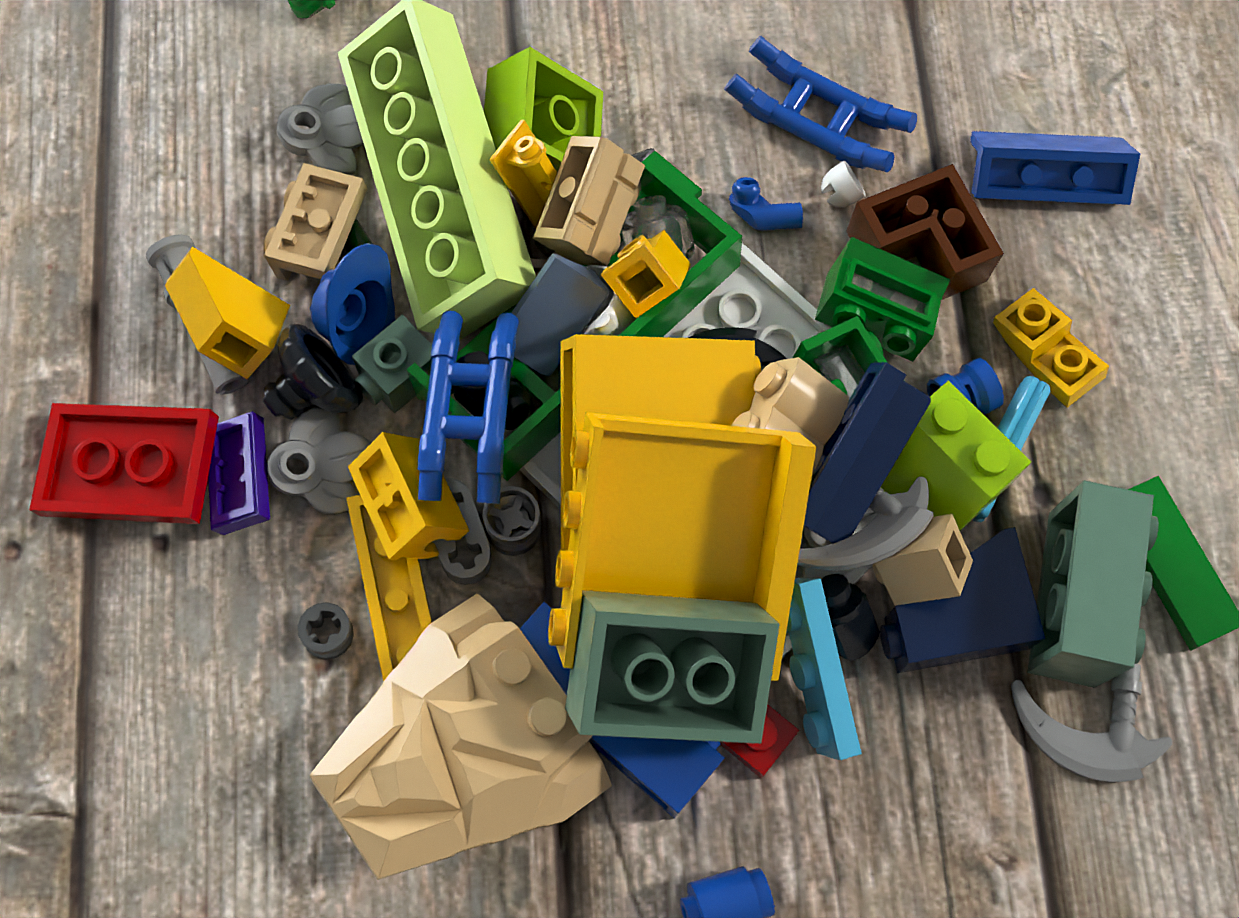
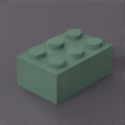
[1027,480,1159,688]
[565,590,780,744]

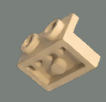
[264,163,368,281]

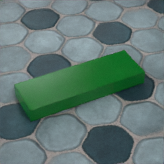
[1128,475,1239,651]

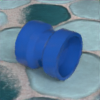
[927,358,1004,414]

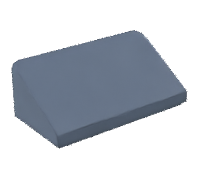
[511,253,609,376]

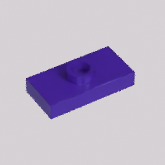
[208,411,270,535]

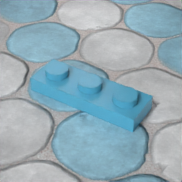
[786,578,862,760]

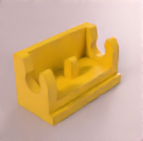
[348,432,470,560]

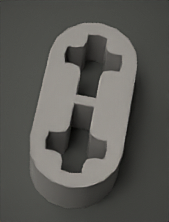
[433,478,492,585]

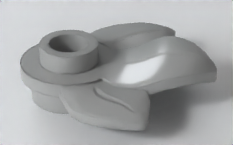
[277,83,364,174]
[267,407,372,514]

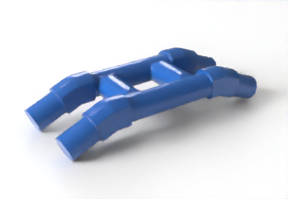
[724,35,917,173]
[418,311,519,504]

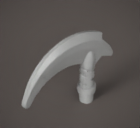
[797,477,934,570]
[1011,664,1172,782]

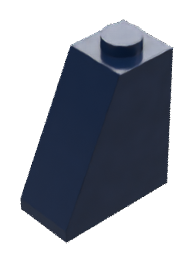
[880,527,1046,674]

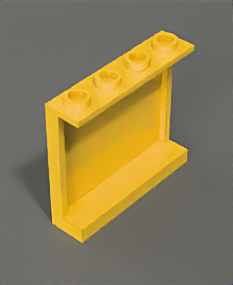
[548,412,816,681]

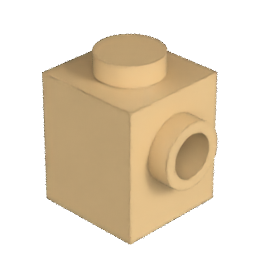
[873,514,973,606]

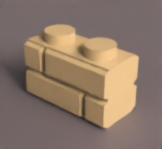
[533,136,645,266]

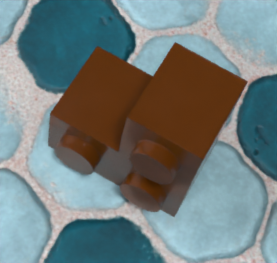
[846,164,1004,300]

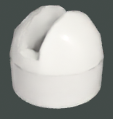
[821,161,866,208]

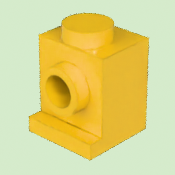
[601,230,691,319]

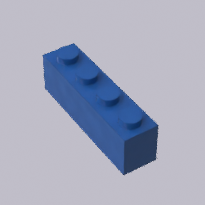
[520,602,725,819]

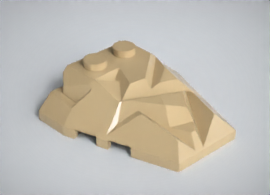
[309,593,612,880]

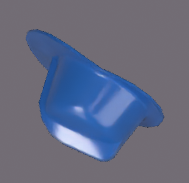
[310,243,395,365]

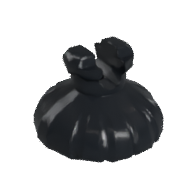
[263,324,363,420]

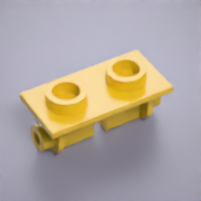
[489,120,557,229]

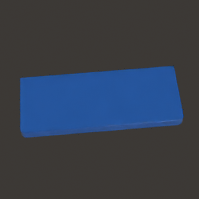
[970,131,1140,205]

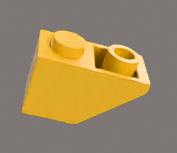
[165,247,290,379]

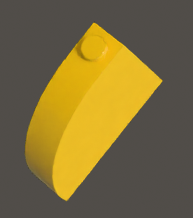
[561,334,761,551]

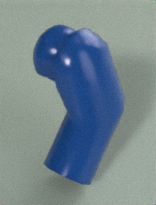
[729,177,803,231]

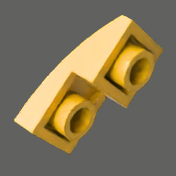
[993,288,1109,408]

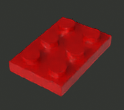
[29,403,219,524]

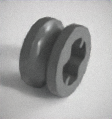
[298,602,354,660]

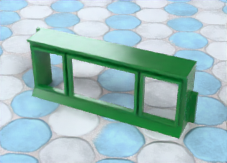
[406,151,742,481]

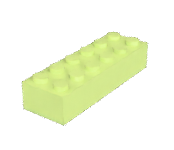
[338,0,536,339]

